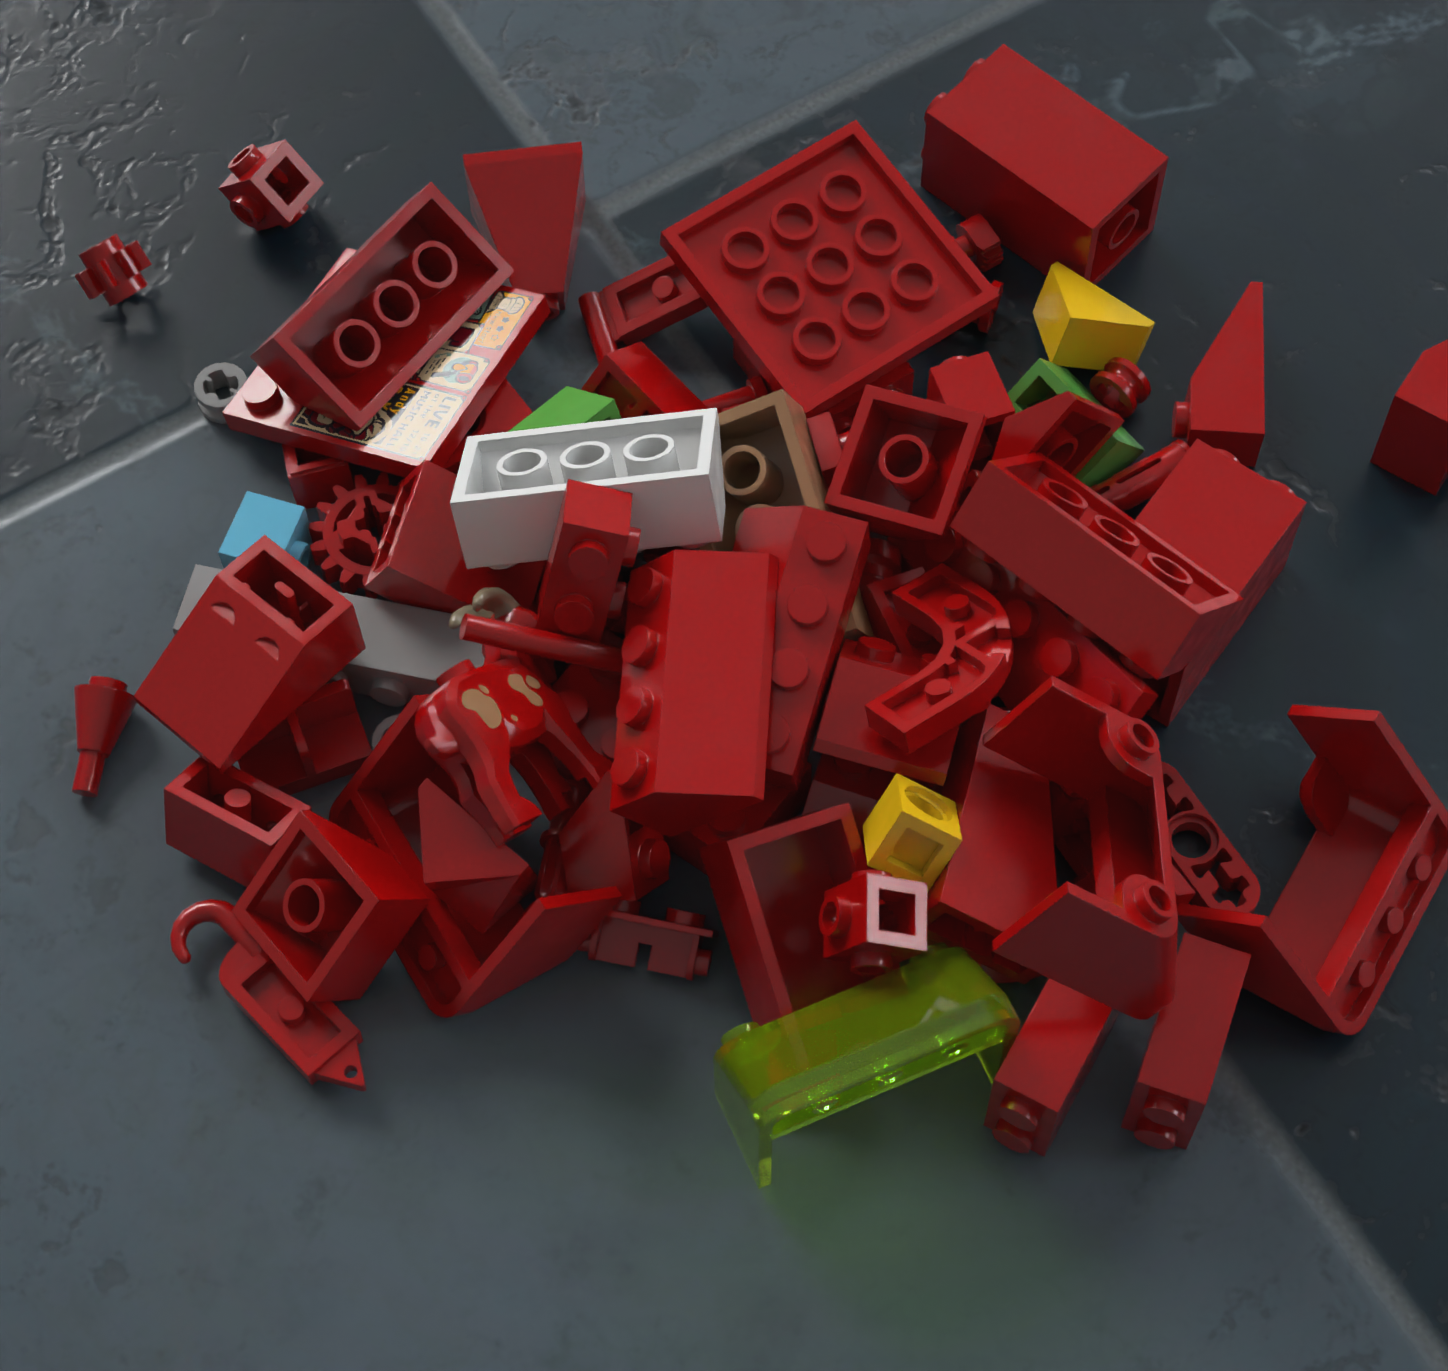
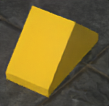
[1032,261,1155,371]

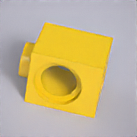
[862,773,963,893]

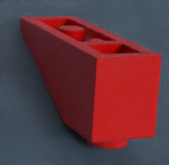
[1172,282,1265,467]

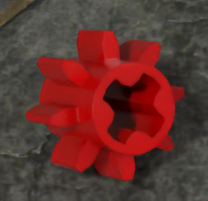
[75,233,152,307]

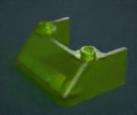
[713,942,1020,1189]

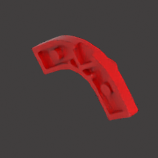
[864,563,1014,754]

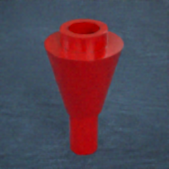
[72,676,137,797]

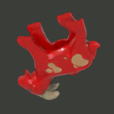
[414,587,612,847]

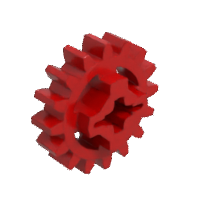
[309,472,403,599]

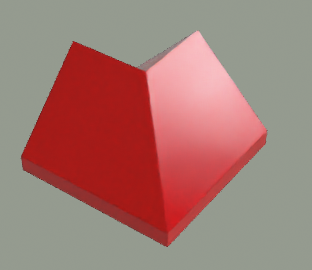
[418,778,538,934]

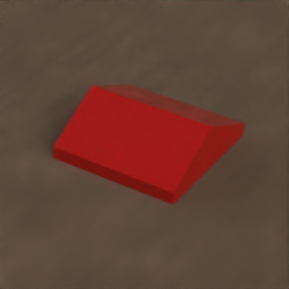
[992,391,1125,477]

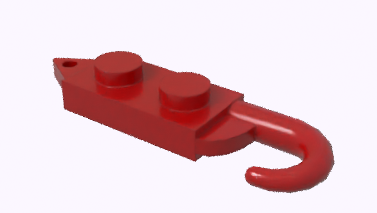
[170,899,367,1092]

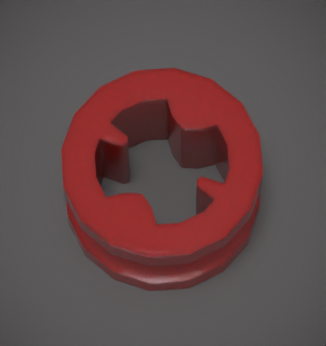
[1090,357,1151,418]

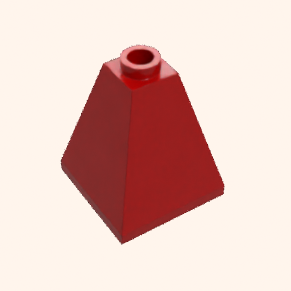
[463,141,586,321]

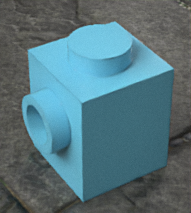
[218,491,312,568]

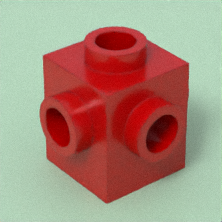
[218,139,324,231]
[819,870,927,975]

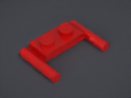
[578,256,708,364]

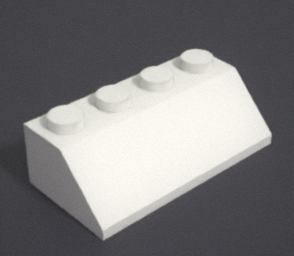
[450,408,726,569]

